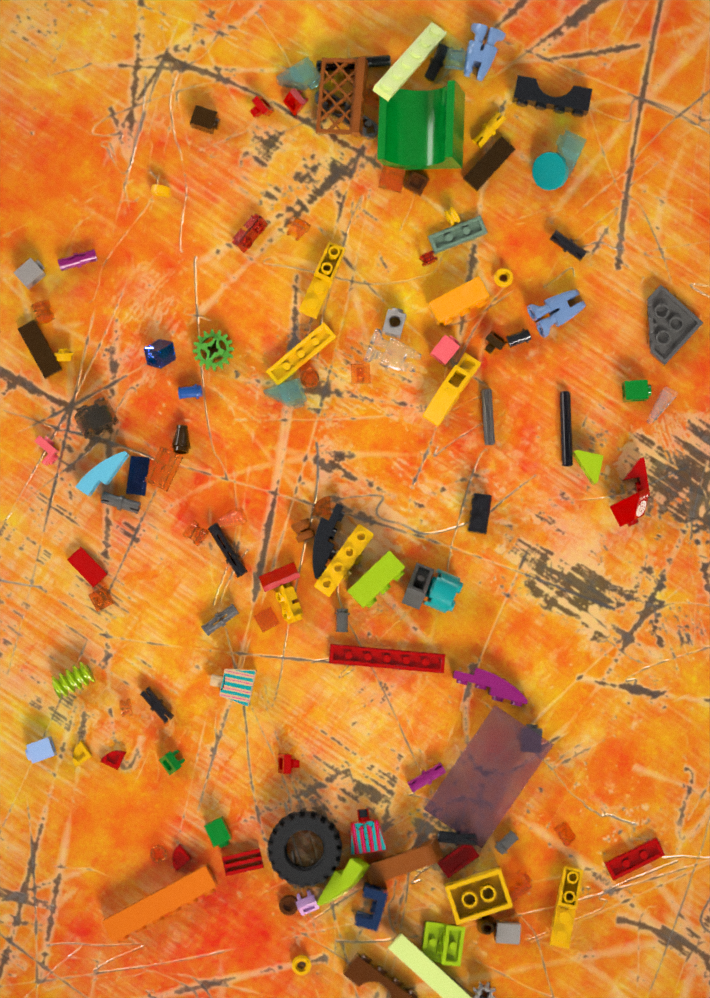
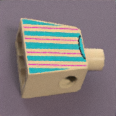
[210,669,257,707]

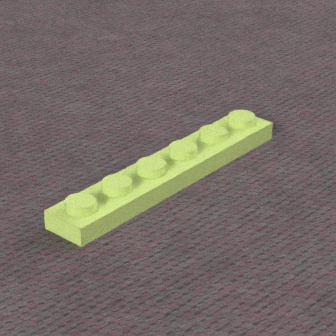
[373,22,447,101]

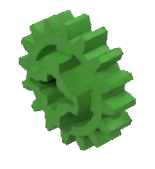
[193,329,234,372]

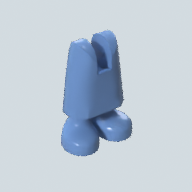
[464,23,506,81]
[527,289,586,338]

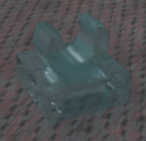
[445,47,466,70]

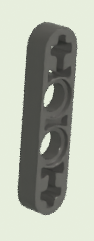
[315,89,378,140]

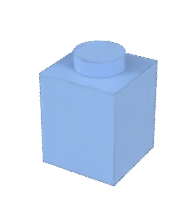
[25,736,57,764]

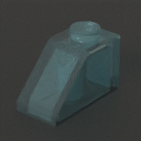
[276,57,320,91]
[555,130,587,178]
[263,378,307,409]

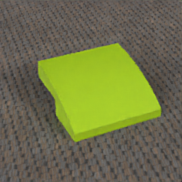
[421,921,466,967]

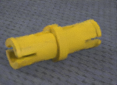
[472,111,506,148]

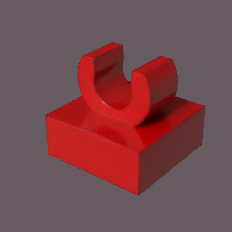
[283,88,309,116]
[249,96,275,118]
[278,753,300,774]

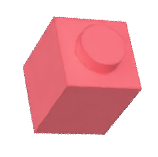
[430,335,460,366]

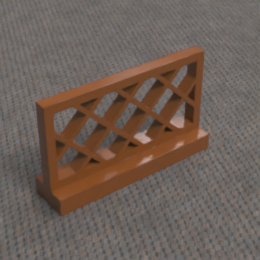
[315,57,369,137]

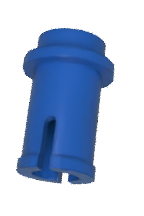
[178,384,203,399]

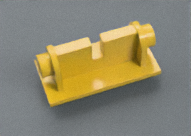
[275,583,304,624]

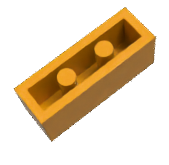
[428,276,490,326]

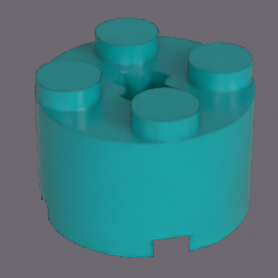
[423,569,463,613]

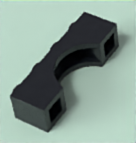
[512,75,592,117]

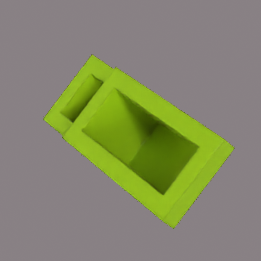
[316,857,370,906]

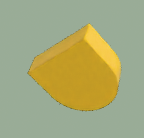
[151,185,171,198]

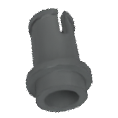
[335,608,350,632]
[494,830,519,855]

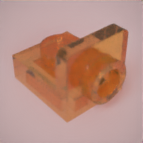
[509,870,532,902]

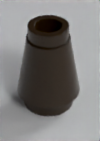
[172,425,191,454]
[476,915,496,935]

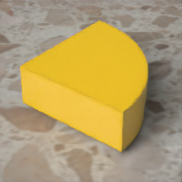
[73,740,92,767]

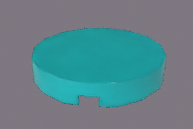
[532,152,569,191]

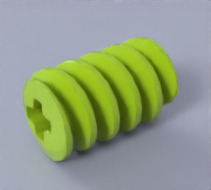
[52,662,95,699]

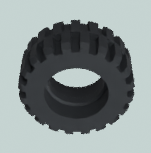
[267,810,342,887]

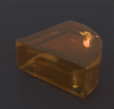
[312,496,331,516]

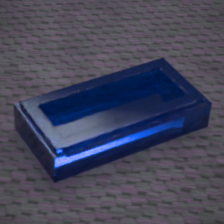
[126,456,151,496]

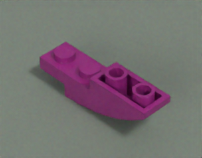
[453,667,528,707]

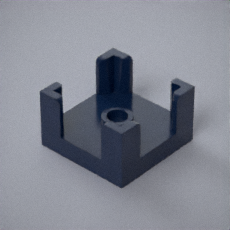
[354,882,388,932]

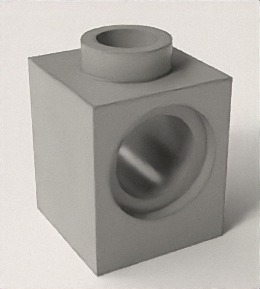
[14,258,46,290]
[382,308,407,339]

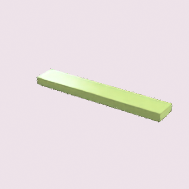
[388,933,472,998]

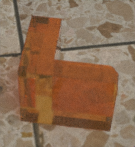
[379,165,405,193]

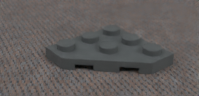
[647,285,703,365]

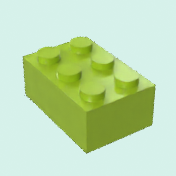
[347,551,405,608]

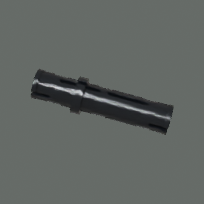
[208,523,248,578]

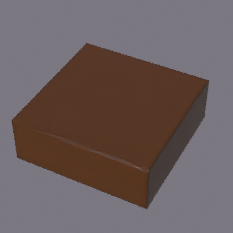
[404,170,429,197]

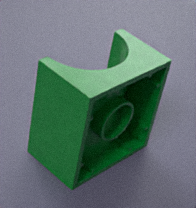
[377,80,465,170]

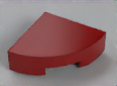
[100,750,126,770]
[172,844,192,871]

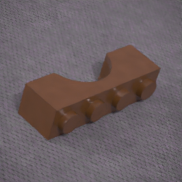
[343,952,419,998]

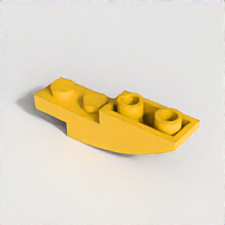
[299,242,346,319]
[422,353,481,427]
[549,866,583,949]

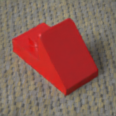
[622,457,650,496]

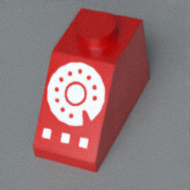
[610,488,650,527]

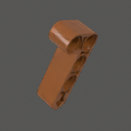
[366,838,444,885]

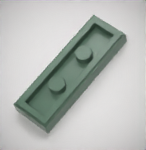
[428,215,488,255]

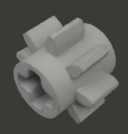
[473,981,496,998]

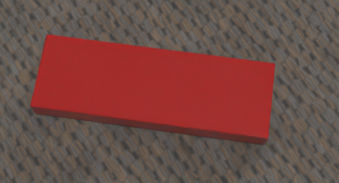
[604,837,665,881]

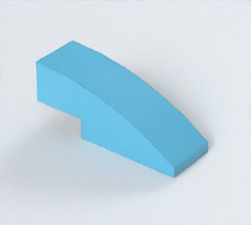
[75,451,129,497]

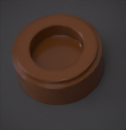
[279,895,298,915]

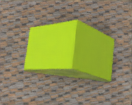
[573,450,604,485]

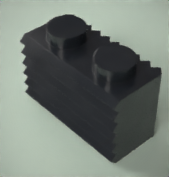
[467,493,492,535]

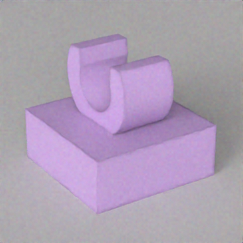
[296,890,320,915]

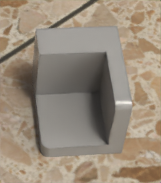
[495,920,521,944]

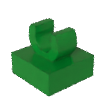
[159,750,185,775]

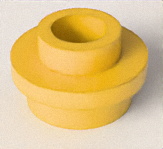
[494,268,513,287]
[54,348,74,361]
[292,955,311,975]

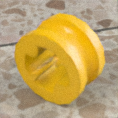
[444,207,460,226]

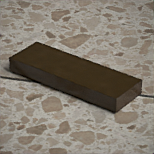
[463,137,515,192]
[18,320,62,379]

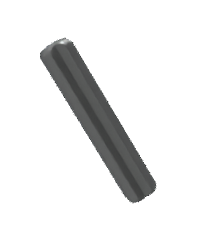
[481,389,495,445]

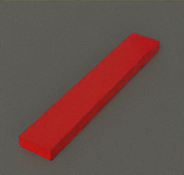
[329,644,446,674]

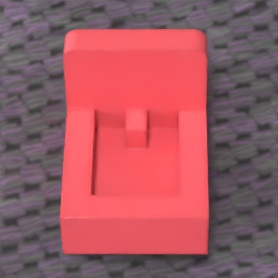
[35,435,59,466]

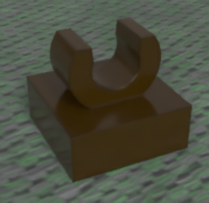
[484,331,507,354]

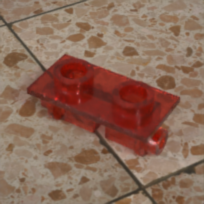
[231,213,268,253]

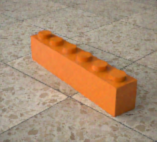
[102,864,218,943]

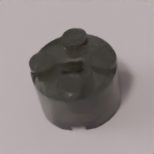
[74,397,119,439]

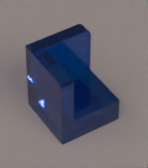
[144,339,176,369]

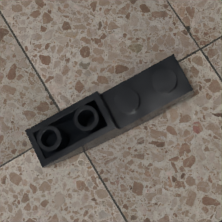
[312,503,345,579]

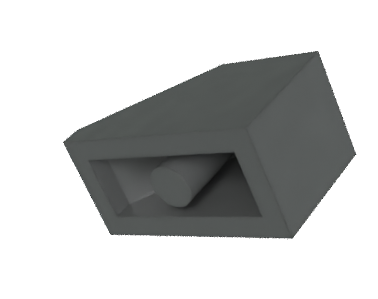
[401,563,435,610]

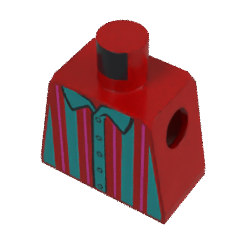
[350,808,387,855]

